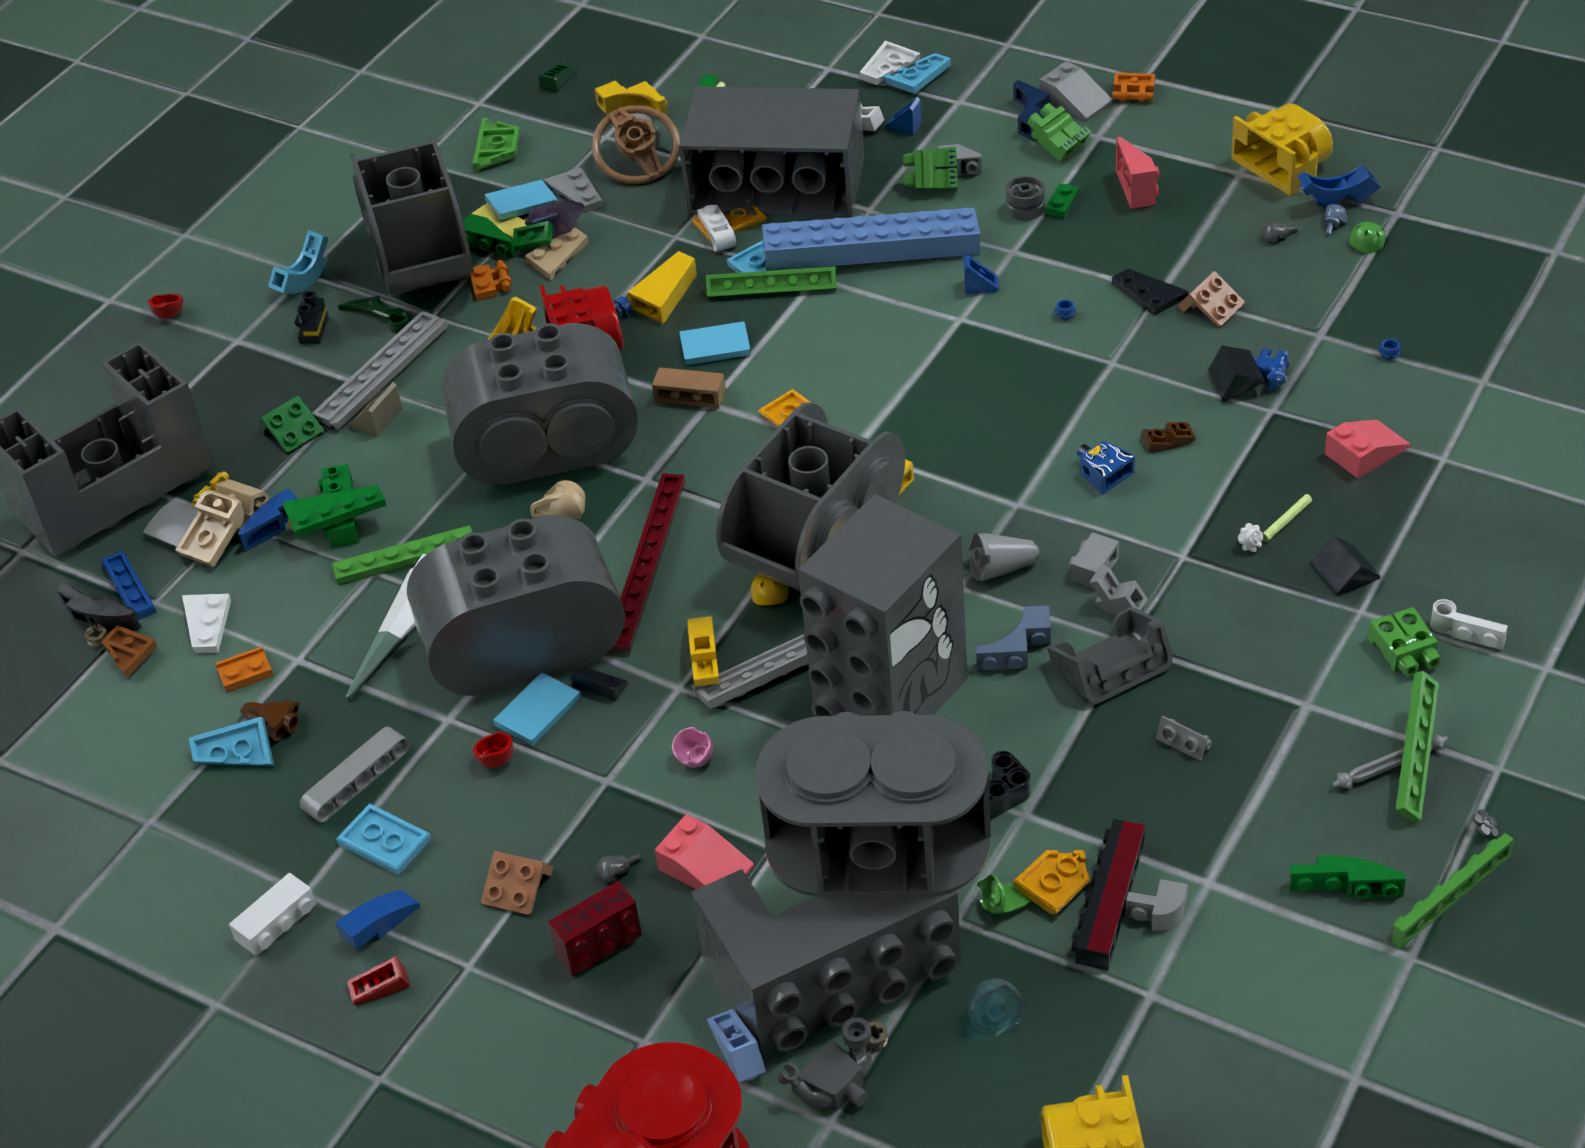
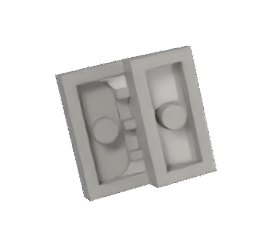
[143,499,199,548]

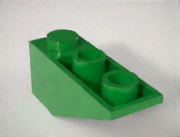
[463,213,515,258]

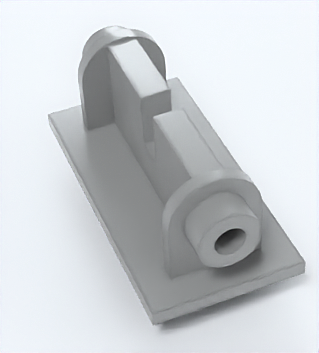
[1155,716,1212,761]

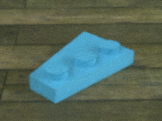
[883,53,951,94]
[189,717,274,766]

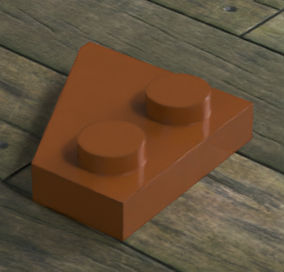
[102,625,157,678]

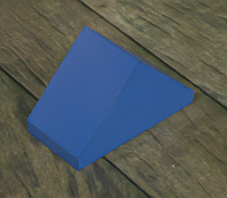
[885,97,922,135]
[963,254,999,294]

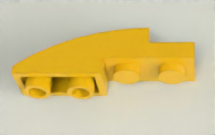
[687,616,720,687]

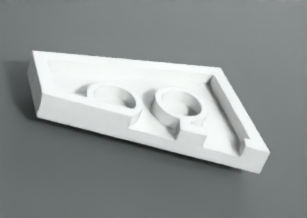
[859,41,921,85]
[182,594,231,654]

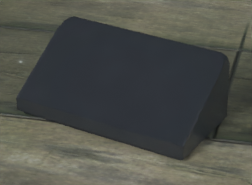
[570,667,628,701]

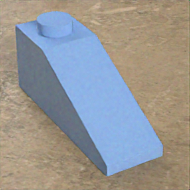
[707,1009,766,1082]

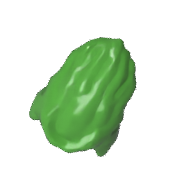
[977,874,1031,915]

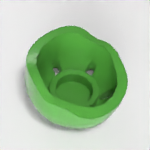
[1349,222,1385,254]

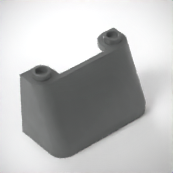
[1047,607,1173,704]

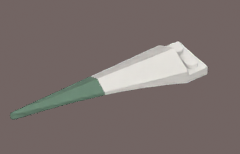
[346,554,426,701]

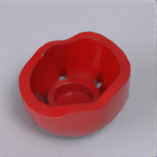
[148,293,184,319]
[472,731,514,768]

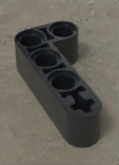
[989,751,1031,820]

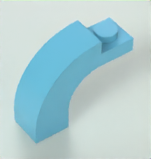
[268,230,329,294]

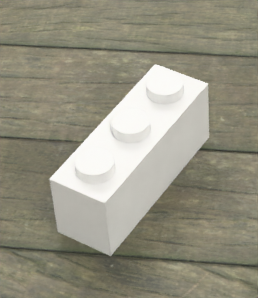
[229,872,316,956]

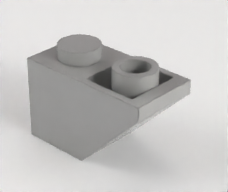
[938,144,982,176]

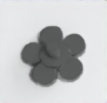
[1472,809,1499,838]

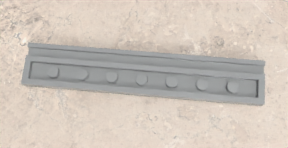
[312,311,448,430]
[693,634,808,709]

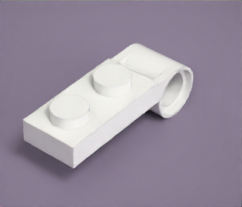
[697,205,737,252]
[1430,599,1508,650]

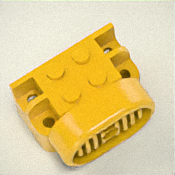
[1231,103,1333,196]
[1041,1075,1144,1148]

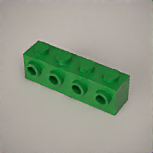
[318,464,360,548]

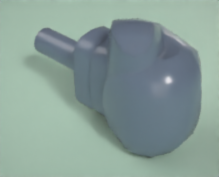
[1324,204,1348,236]

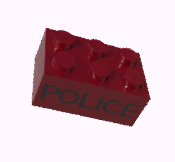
[547,881,642,976]

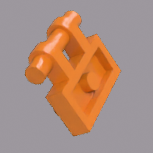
[1112,73,1155,102]
[470,260,512,301]

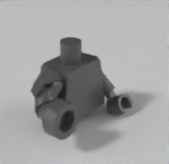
[778,1017,872,1111]

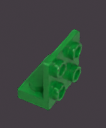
[258,396,324,453]

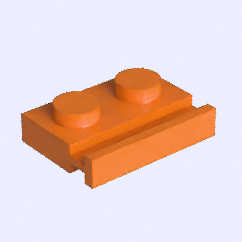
[215,646,274,693]

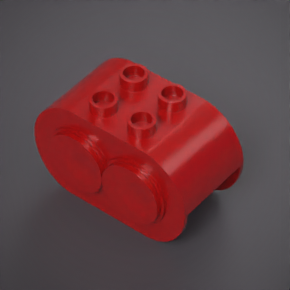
[544,1042,750,1148]

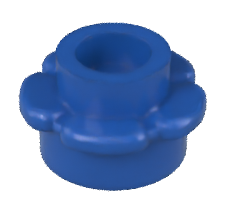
[613,296,633,316]
[1054,299,1076,319]
[1378,339,1402,360]

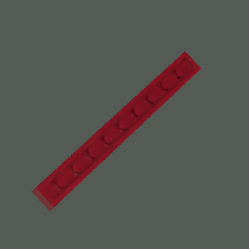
[610,473,686,652]

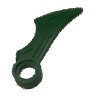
[338,296,410,332]

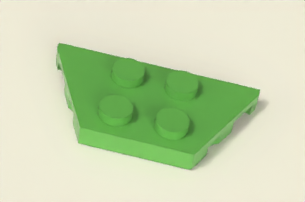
[473,118,520,170]

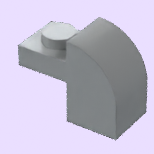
[1090,565,1148,616]
[1126,879,1188,932]

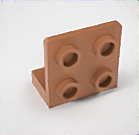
[1177,271,1245,327]
[481,851,554,915]

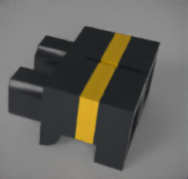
[294,291,329,344]

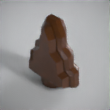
[240,700,300,742]

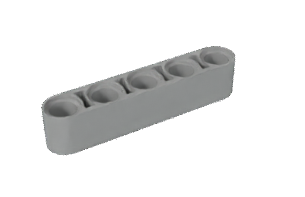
[300,727,410,822]

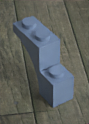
[976,605,1051,671]

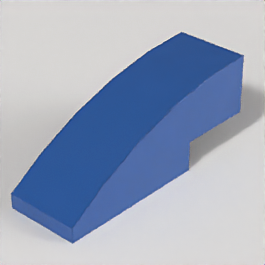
[238,488,297,552]
[335,889,420,950]

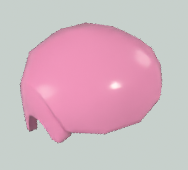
[671,727,714,768]

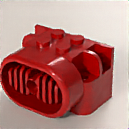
[539,285,624,353]

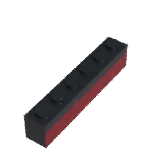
[1071,819,1146,971]

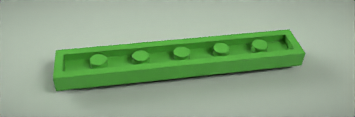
[706,266,837,297]
[332,525,472,585]
[1396,671,1439,823]
[1392,833,1514,949]

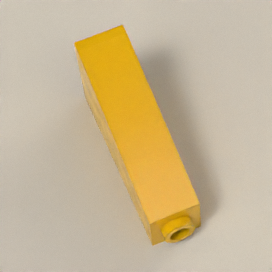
[628,251,697,324]

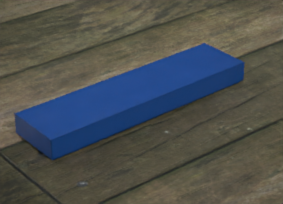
[101,551,157,620]

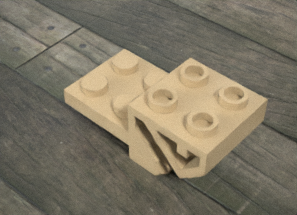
[175,479,270,567]

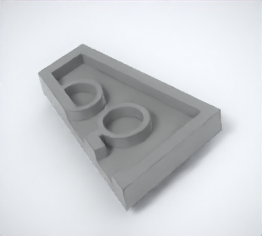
[543,168,603,213]

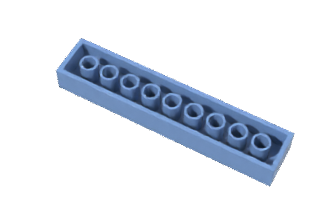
[762,208,980,271]

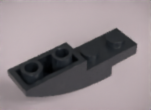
[56,584,142,631]

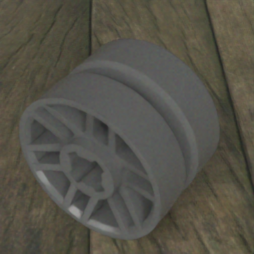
[1006,176,1045,220]

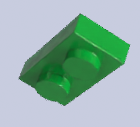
[1045,183,1079,218]
[512,221,553,251]

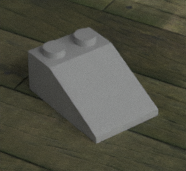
[1040,61,1113,121]

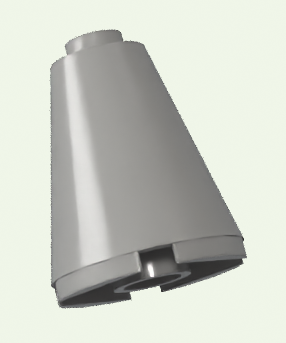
[969,532,1039,581]

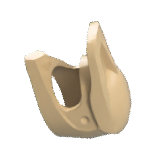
[530,480,586,521]

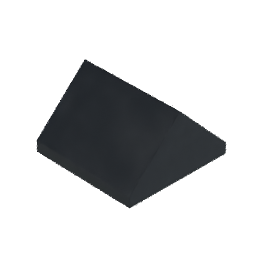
[1208,345,1265,402]
[1310,536,1380,596]

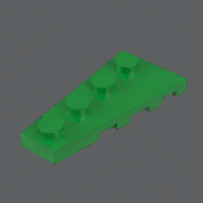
[282,485,387,537]

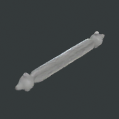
[1332,735,1448,789]

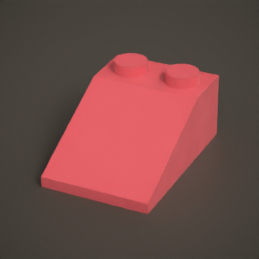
[1116,137,1160,209]
[1325,420,1411,478]
[655,814,754,889]

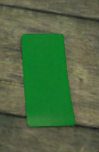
[699,74,718,87]

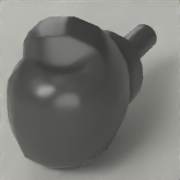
[1261,222,1298,243]
[596,854,641,883]

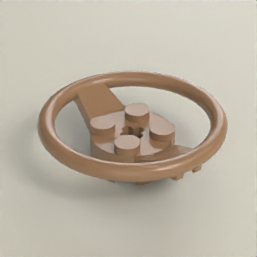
[591,105,681,185]

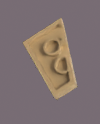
[525,227,589,280]

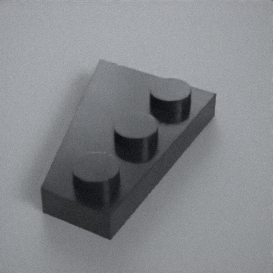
[1111,268,1189,316]

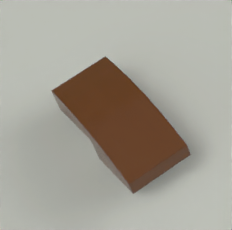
[1140,422,1196,451]

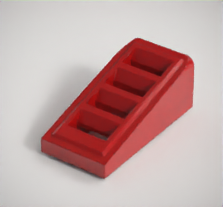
[347,956,410,1005]

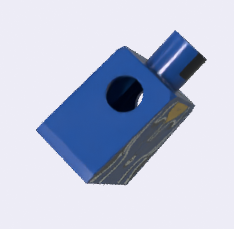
[1077,441,1135,495]

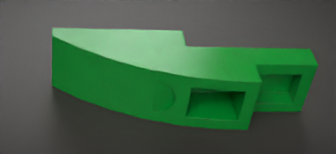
[1289,855,1406,898]

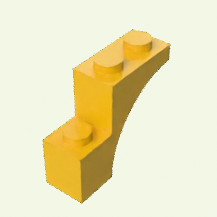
[595,81,668,115]

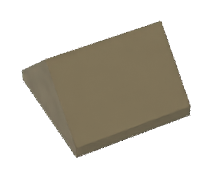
[349,382,402,437]

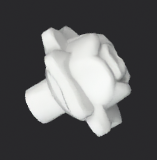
[1238,523,1263,552]

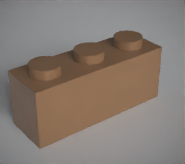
[652,367,726,408]

